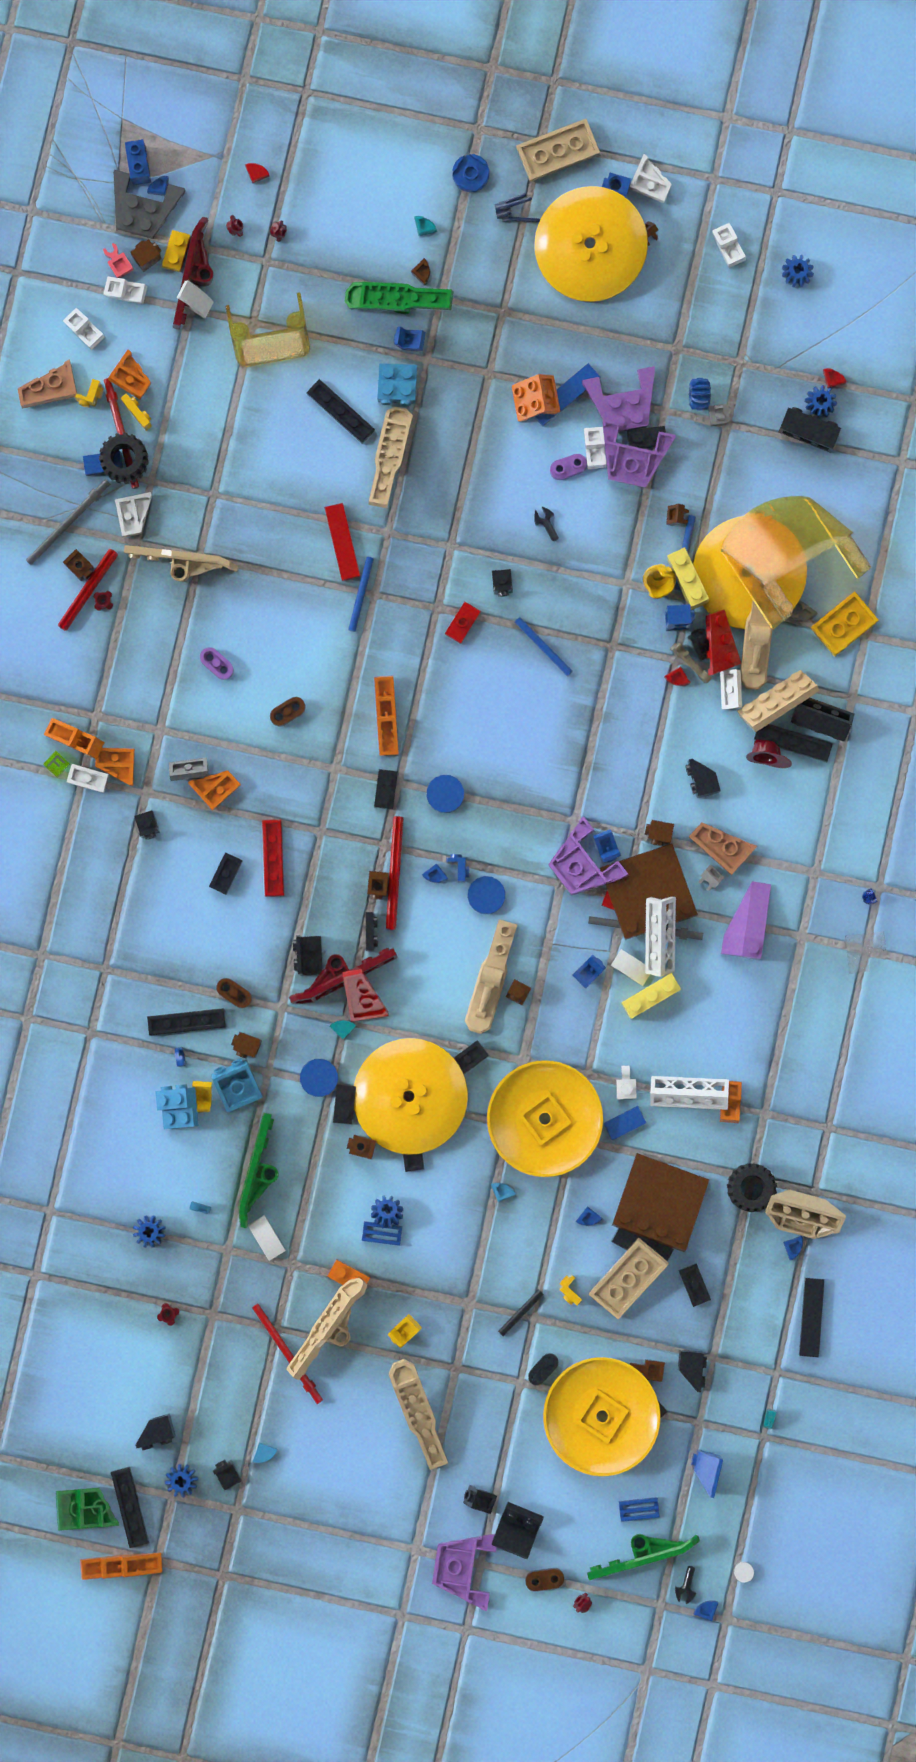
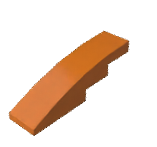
[374,675,399,756]
[80,1552,162,1580]

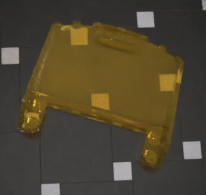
[721,496,872,630]

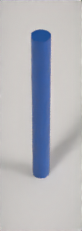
[674,515,696,591]
[348,557,374,632]
[515,617,573,676]

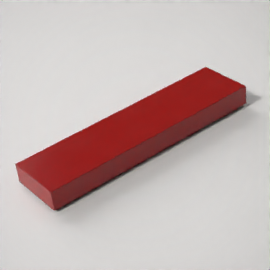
[324,503,360,581]
[262,819,284,897]

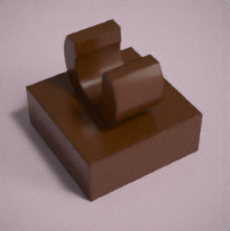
[645,221,658,246]
[666,504,689,526]

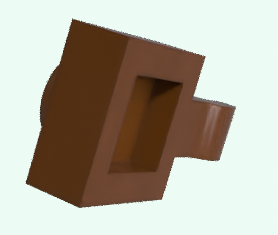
[630,1359,665,1382]

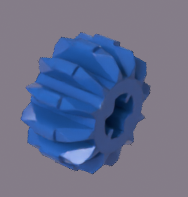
[782,255,814,287]
[688,378,711,410]
[804,385,837,417]
[371,1196,403,1229]
[133,1215,166,1248]
[165,1464,198,1498]

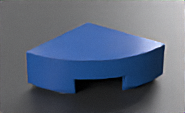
[147,176,169,196]
[422,864,448,883]
[175,1047,186,1067]
[576,1206,603,1226]
[783,1236,803,1260]
[693,1600,718,1621]

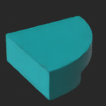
[414,216,437,236]
[329,1020,356,1039]
[763,1409,776,1429]

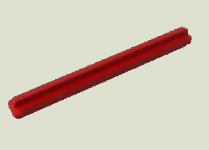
[386,816,404,930]

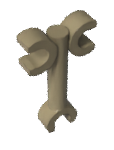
[670,643,712,683]

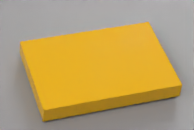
[810,591,879,657]

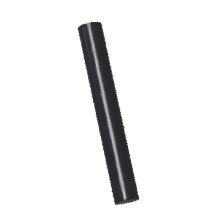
[498,1289,544,1337]

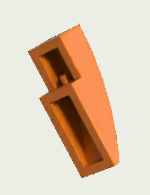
[44,718,105,759]

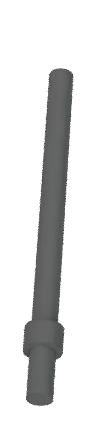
[26,479,111,565]
[588,916,703,940]

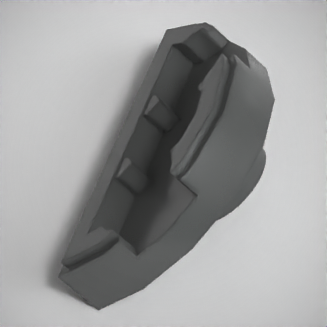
[788,600,818,622]

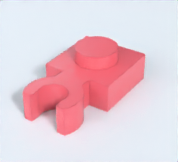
[103,243,134,278]

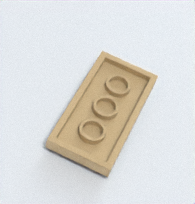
[516,119,600,182]
[737,670,820,732]
[589,1238,669,1319]

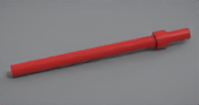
[103,378,139,489]
[252,1304,323,1404]

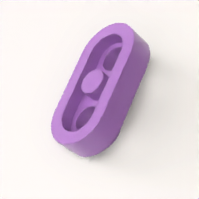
[550,454,587,480]
[200,647,234,680]

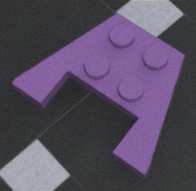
[582,366,655,432]
[602,419,676,488]
[548,816,629,895]
[432,1533,497,1611]

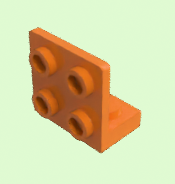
[512,374,560,422]

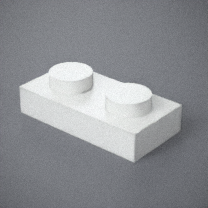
[720,669,742,710]
[67,764,109,793]

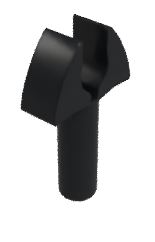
[534,507,559,541]
[675,1566,696,1604]

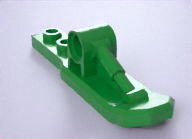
[344,282,454,314]
[238,1112,279,1228]
[587,1534,700,1580]

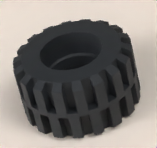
[99,432,149,484]
[727,1163,777,1212]

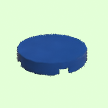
[452,154,489,192]
[426,775,464,813]
[467,876,505,914]
[300,1059,338,1097]

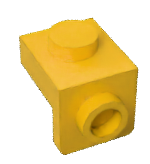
[75,379,103,408]
[192,1081,212,1112]
[559,1275,582,1305]
[388,1314,422,1348]

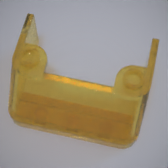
[226,292,310,367]

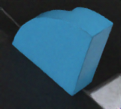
[491,1183,516,1202]
[189,1201,211,1214]
[252,1442,278,1463]

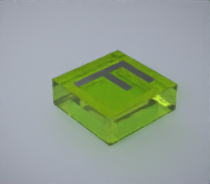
[43,751,70,778]

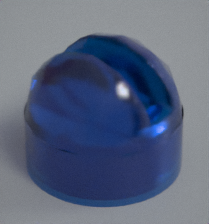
[862,888,878,905]

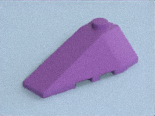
[721,881,771,960]

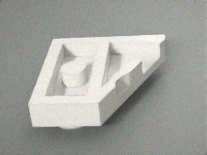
[629,154,672,203]
[115,492,152,538]

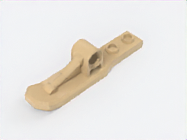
[368,407,413,508]
[124,545,239,582]
[740,573,775,690]
[465,919,517,1034]
[286,1278,367,1380]
[389,1359,448,1470]

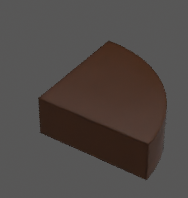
[411,258,430,286]

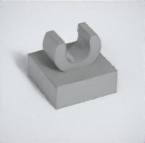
[708,404,730,426]
[699,864,725,891]

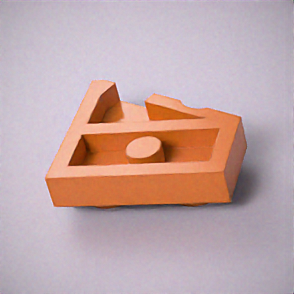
[108,350,151,400]
[95,748,135,786]
[188,770,241,810]

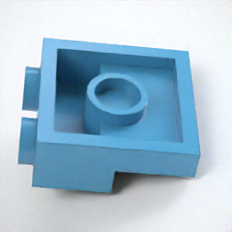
[377,363,417,406]
[211,1059,263,1113]
[155,1084,199,1129]

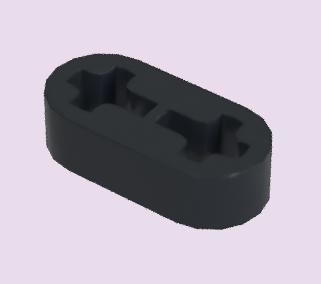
[528,1353,558,1386]

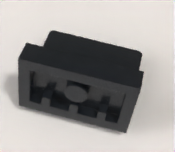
[293,935,323,976]
[492,1502,544,1559]

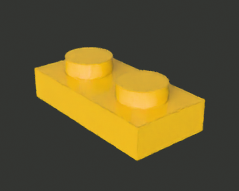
[162,230,191,272]
[121,393,152,431]

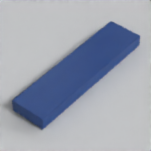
[535,363,601,426]

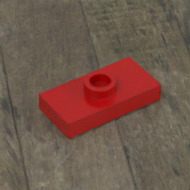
[445,601,481,644]

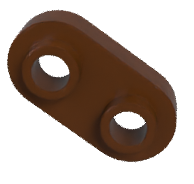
[270,697,306,727]
[216,978,252,1008]
[525,1568,564,1591]

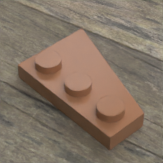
[18,359,77,409]
[689,822,757,875]

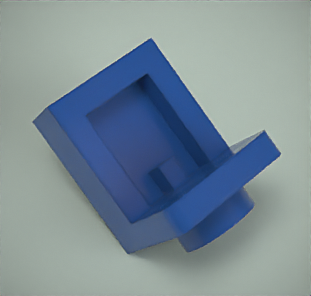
[394,327,426,351]
[593,829,621,862]
[446,854,469,882]
[572,955,606,989]

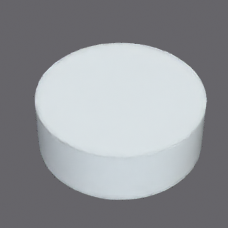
[734,1562,754,1583]

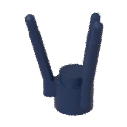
[494,193,540,222]

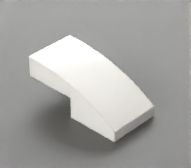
[712,223,746,268]
[103,277,147,304]
[177,280,214,318]
[63,308,105,350]
[584,427,606,469]
[611,949,650,986]
[248,1215,286,1261]

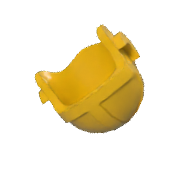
[643,564,676,599]

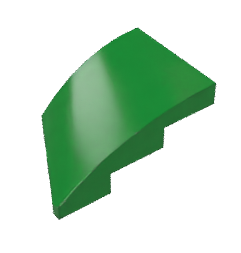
[56,1488,119,1531]

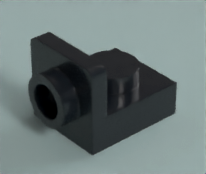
[492,569,513,597]
[687,628,709,661]
[134,810,160,840]
[213,1459,242,1491]
[463,1485,497,1514]

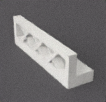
[645,897,676,977]
[650,1076,729,1110]

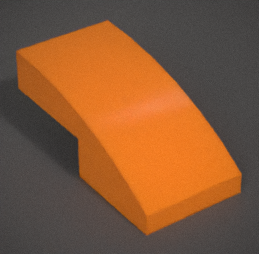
[720,1081,742,1123]

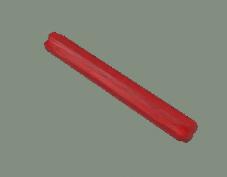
[58,549,118,631]

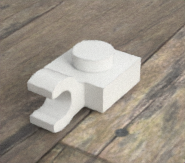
[616,1066,636,1099]

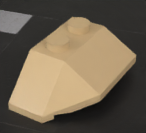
[765,1190,846,1239]

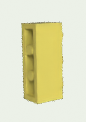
[667,547,709,610]
[621,973,681,1019]

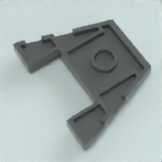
[113,169,185,239]

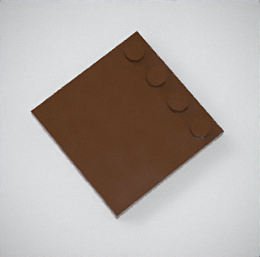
[600,843,698,940]
[611,1153,709,1252]

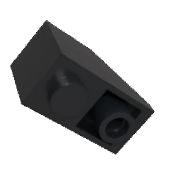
[685,758,721,798]
[678,1350,707,1392]
[135,1413,176,1451]

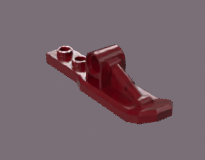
[173,217,213,330]
[289,948,398,1004]

